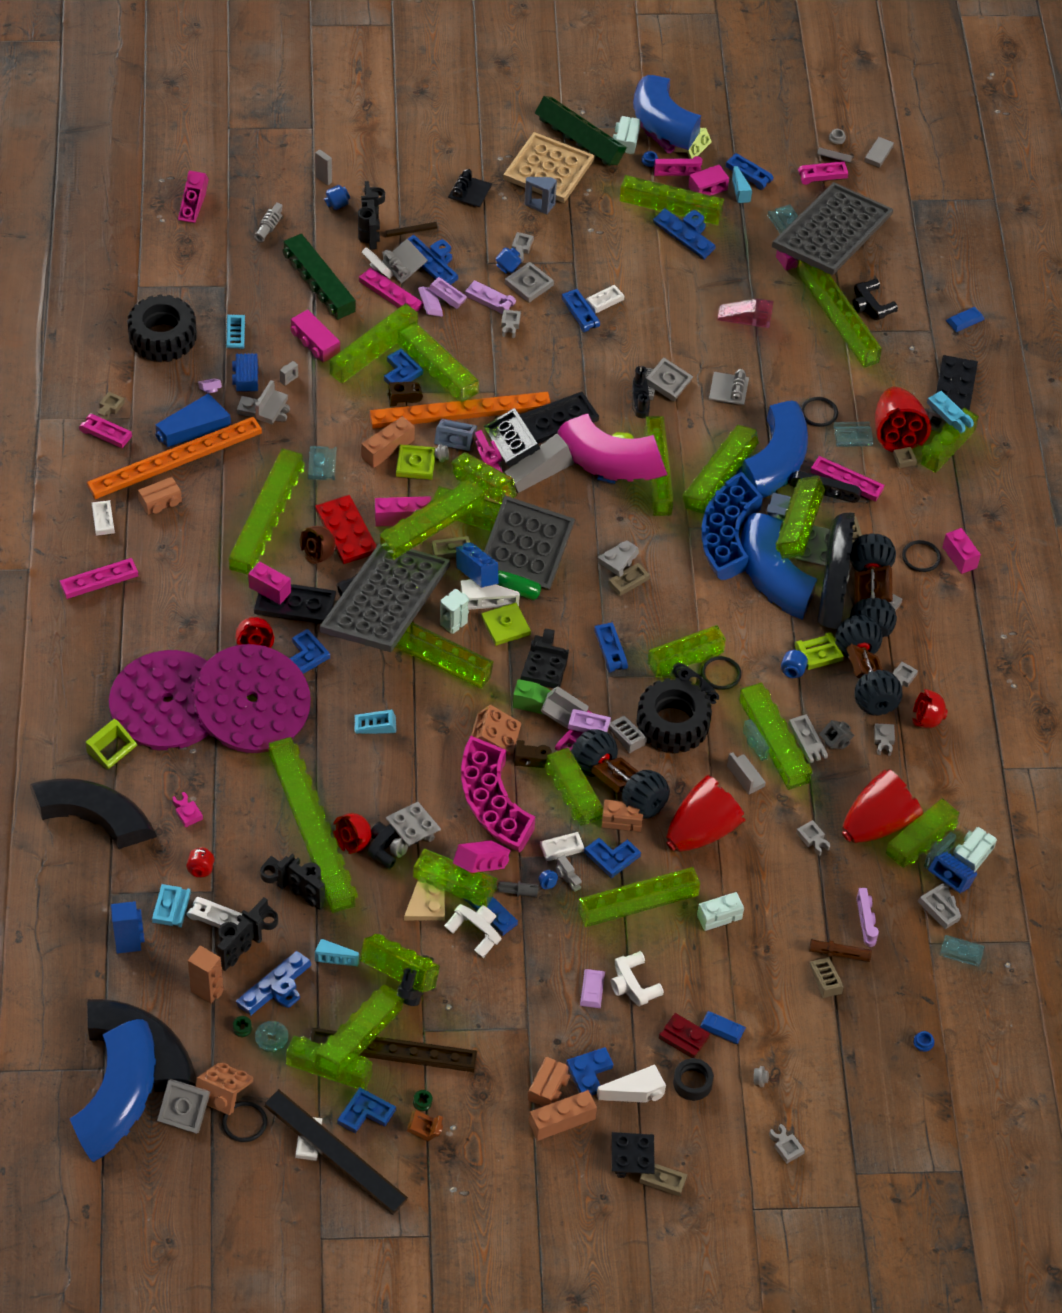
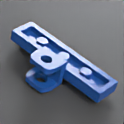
[653,208,716,260]
[408,235,458,285]
[236,951,311,1016]

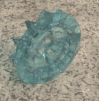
[255,1021,288,1053]

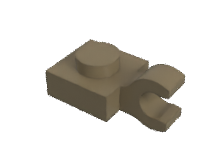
[98,392,125,420]

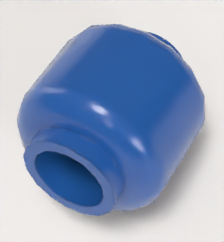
[324,185,351,210]
[495,247,521,273]
[781,650,808,678]

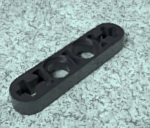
[790,471,862,503]

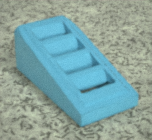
[732,166,752,203]
[226,315,245,349]
[355,709,396,734]
[315,939,359,966]

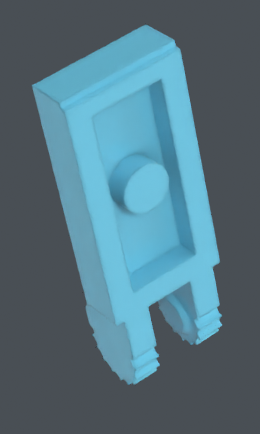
[927,391,974,433]

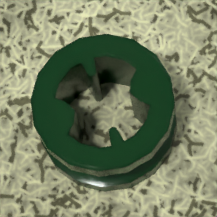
[233,1016,252,1037]
[413,1090,433,1111]

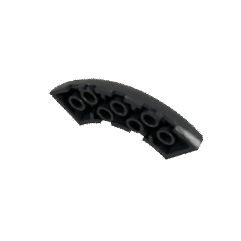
[818,512,855,629]
[30,778,157,849]
[87,999,196,1092]

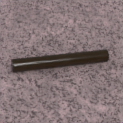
[386,222,438,237]

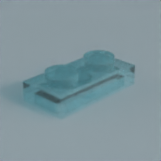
[940,935,985,967]

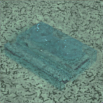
[768,204,798,234]
[834,422,873,447]
[308,446,337,480]

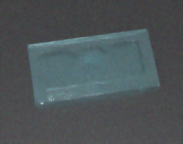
[743,719,770,761]
[924,832,956,869]

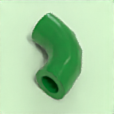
[496,570,541,600]

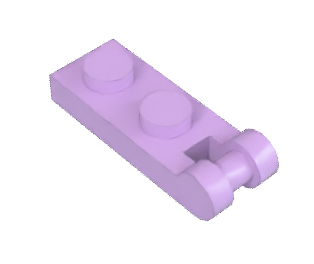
[465,280,516,314]
[856,888,879,947]

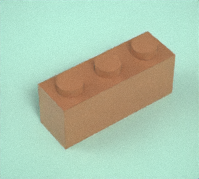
[361,416,415,468]
[188,946,224,1003]
[529,1090,597,1141]

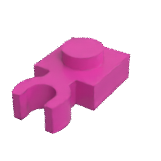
[172,792,203,828]

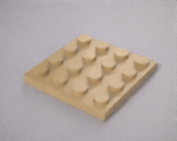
[503,132,594,203]

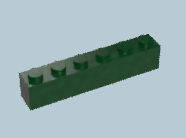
[535,96,627,166]
[282,233,356,320]

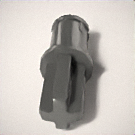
[497,881,538,898]

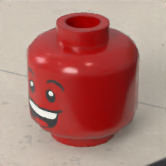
[186,847,215,878]

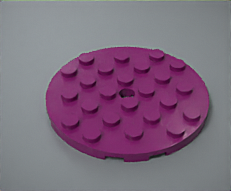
[193,644,311,753]
[109,650,209,750]

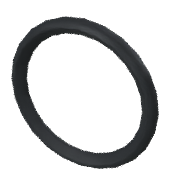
[801,397,838,427]
[902,540,941,572]
[701,656,742,690]
[222,1101,267,1142]

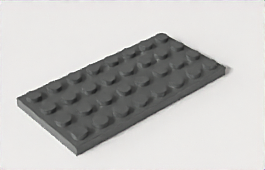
[772,182,894,275]
[320,541,450,652]

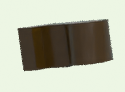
[387,381,423,406]
[514,740,552,768]

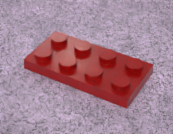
[315,495,377,565]

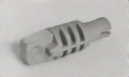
[254,203,283,242]

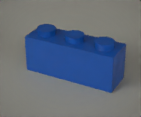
[456,543,499,588]
[111,901,145,954]

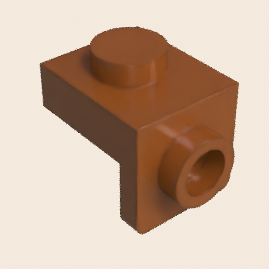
[407,1110,443,1141]

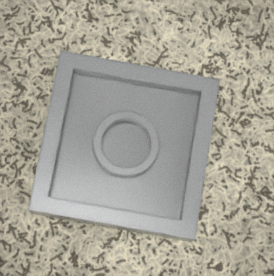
[505,262,554,303]
[646,357,693,402]
[157,1079,211,1133]

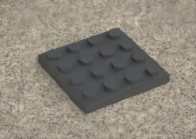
[484,495,576,590]

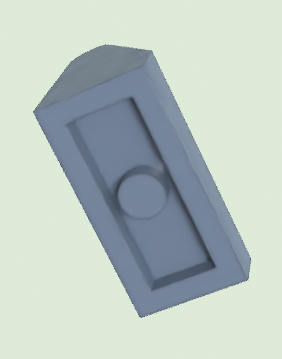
[524,177,557,214]
[434,419,477,451]

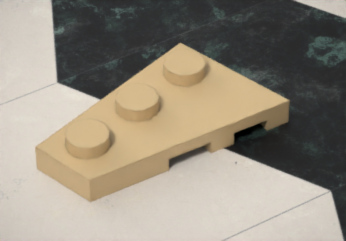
[404,864,445,921]

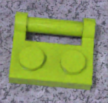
[795,632,844,670]

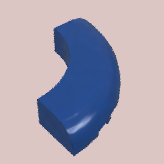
[633,75,701,150]
[741,400,808,498]
[702,472,763,580]
[741,513,817,620]
[69,1019,156,1162]

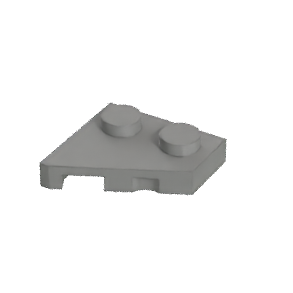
[597,540,639,577]
[918,883,961,929]

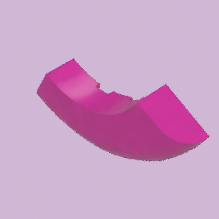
[558,414,667,482]
[461,736,535,852]

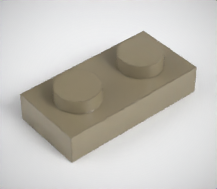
[432,536,470,559]
[608,563,650,596]
[639,1164,687,1196]

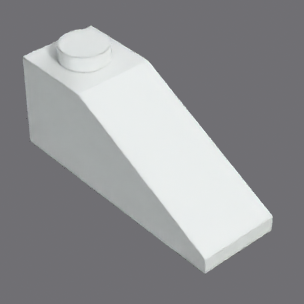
[460,579,520,610]
[597,1065,666,1102]

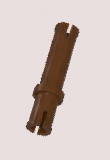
[809,939,872,962]

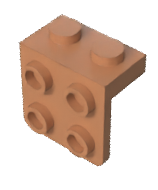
[196,1063,253,1115]

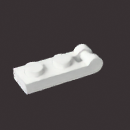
[187,897,242,928]

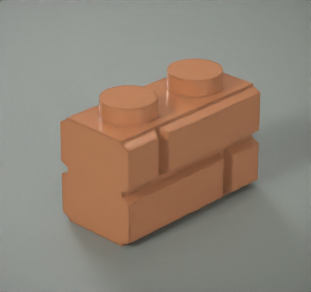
[138,477,182,515]
[602,800,643,832]
[528,1057,570,1107]

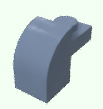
[767,493,792,525]

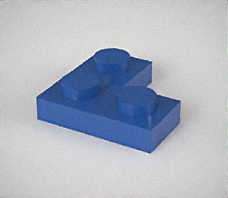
[384,348,423,385]
[289,629,330,674]
[584,838,641,878]
[566,1047,614,1096]
[337,1087,396,1134]

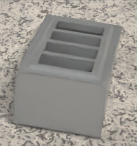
[609,716,646,753]

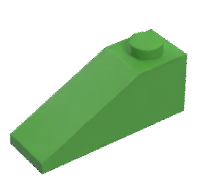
[513,679,551,714]

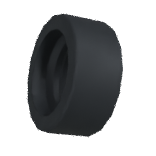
[673,1058,714,1101]

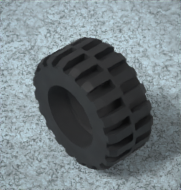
[127,294,197,362]
[636,678,712,753]

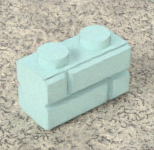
[613,116,641,154]
[440,589,469,634]
[953,827,997,872]
[697,892,744,931]

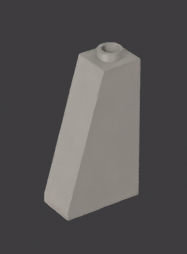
[505,434,574,493]

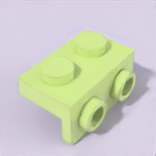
[674,128,711,159]

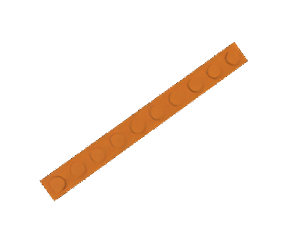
[370,392,551,429]
[87,416,262,499]

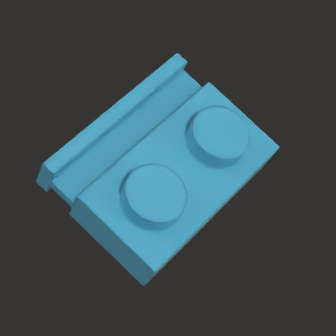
[152,884,191,927]

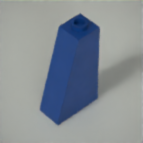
[155,393,231,447]

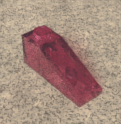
[717,298,774,328]

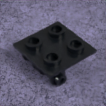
[448,169,492,207]
[612,1132,655,1178]

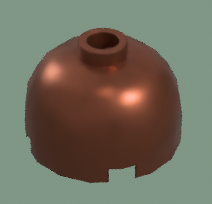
[300,526,335,564]

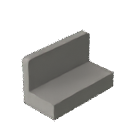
[255,380,288,425]
[541,686,589,730]
[727,752,766,795]

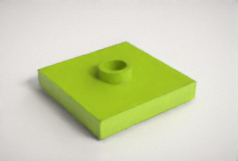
[396,444,436,480]
[481,602,531,646]

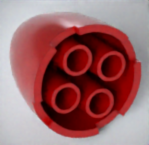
[875,387,931,452]
[842,769,923,843]
[666,775,746,852]

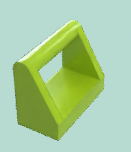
[86,718,137,770]

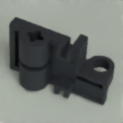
[358,181,385,250]
[520,628,569,689]
[260,854,325,910]
[217,897,278,971]

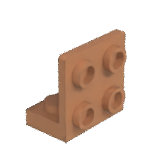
[471,705,521,755]

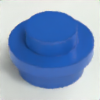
[642,151,658,167]
[539,870,558,889]
[913,1031,935,1052]

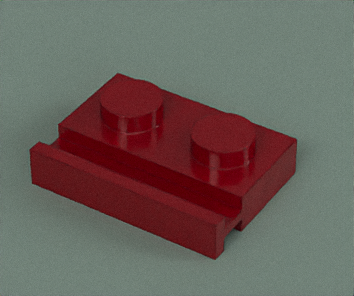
[659,1013,710,1058]

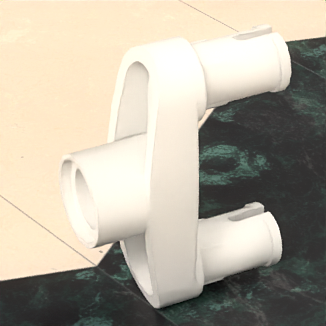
[444,904,502,958]
[611,951,664,1006]

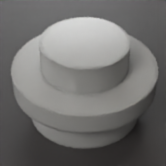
[829,129,846,144]
[435,444,449,462]
[390,838,408,858]
[754,1066,769,1087]

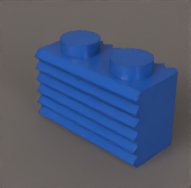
[232,353,258,391]
[928,851,977,893]

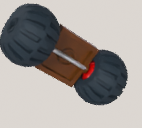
[849,533,897,637]
[835,615,903,716]
[571,729,670,818]

